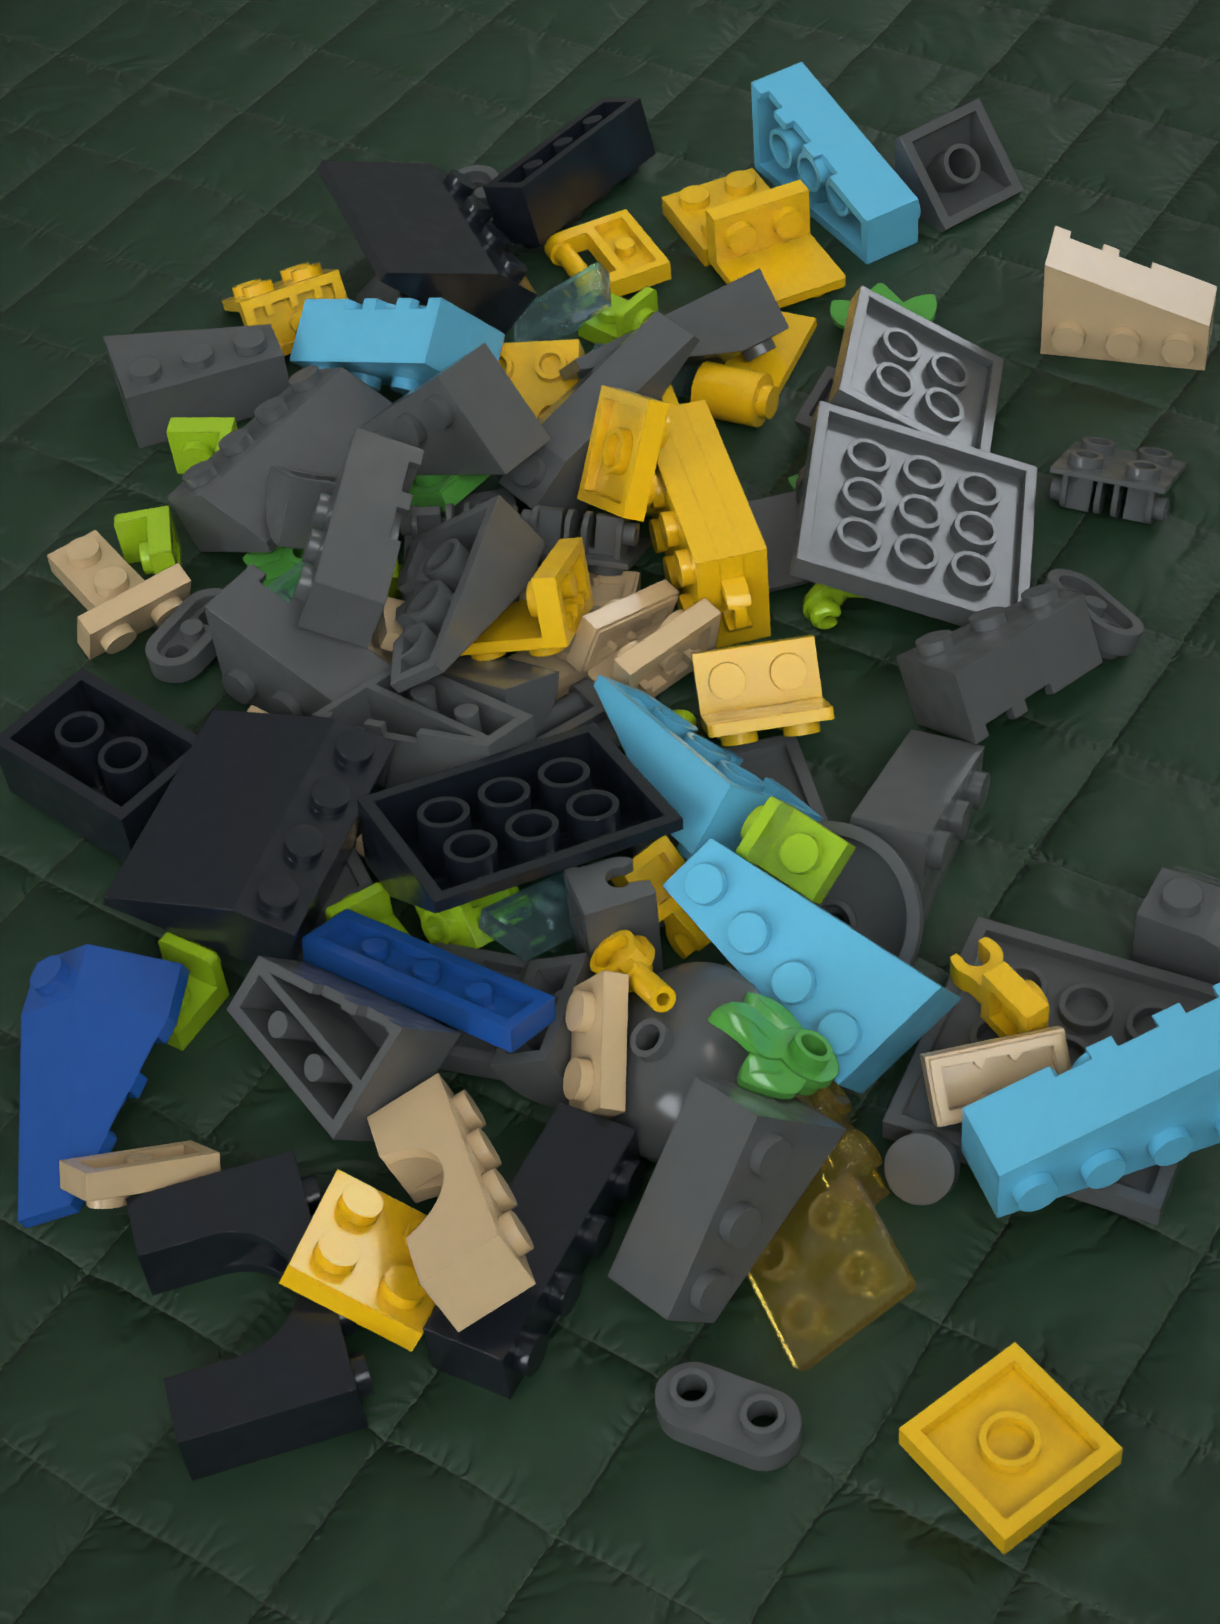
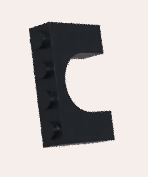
[125,1150,375,1481]

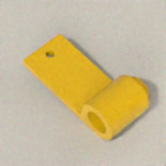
[690,311,817,428]

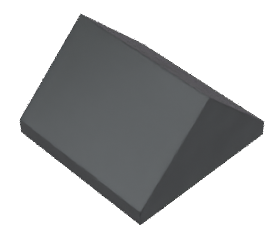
[895,98,1024,233]

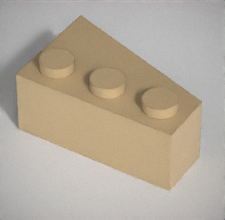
[1040,226,1217,371]

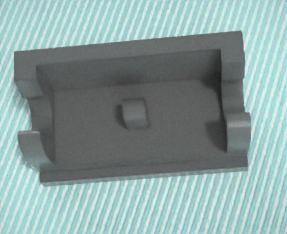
[563,856,664,974]

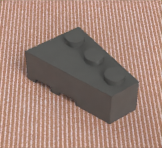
[896,583,1103,744]
[840,729,990,924]

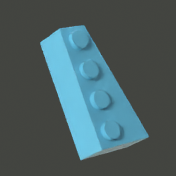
[751,62,921,264]
[289,297,505,395]
[662,838,962,1094]
[961,983,1220,1218]

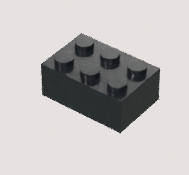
[0,668,198,862]

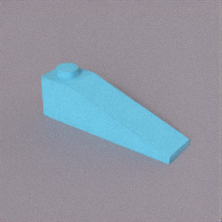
[594,674,823,860]

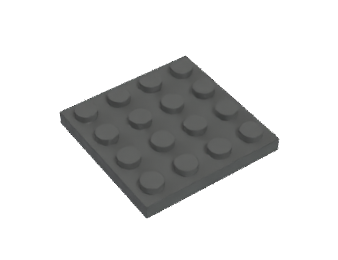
[789,400,1037,626]
[882,916,1217,1226]

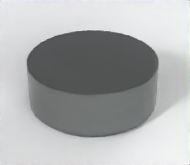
[884,1130,960,1205]

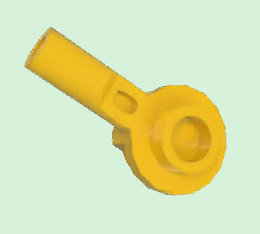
[590,930,676,1013]

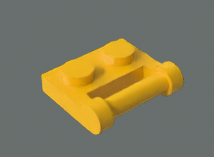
[544,209,672,309]

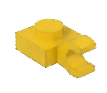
[610,835,711,959]
[950,937,1050,1037]

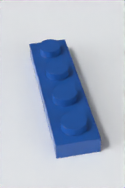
[302,908,556,1053]

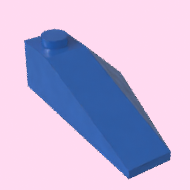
[17,944,190,1228]

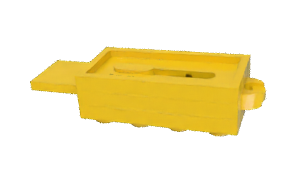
[645,384,771,649]

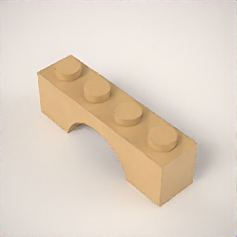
[367,1073,536,1332]

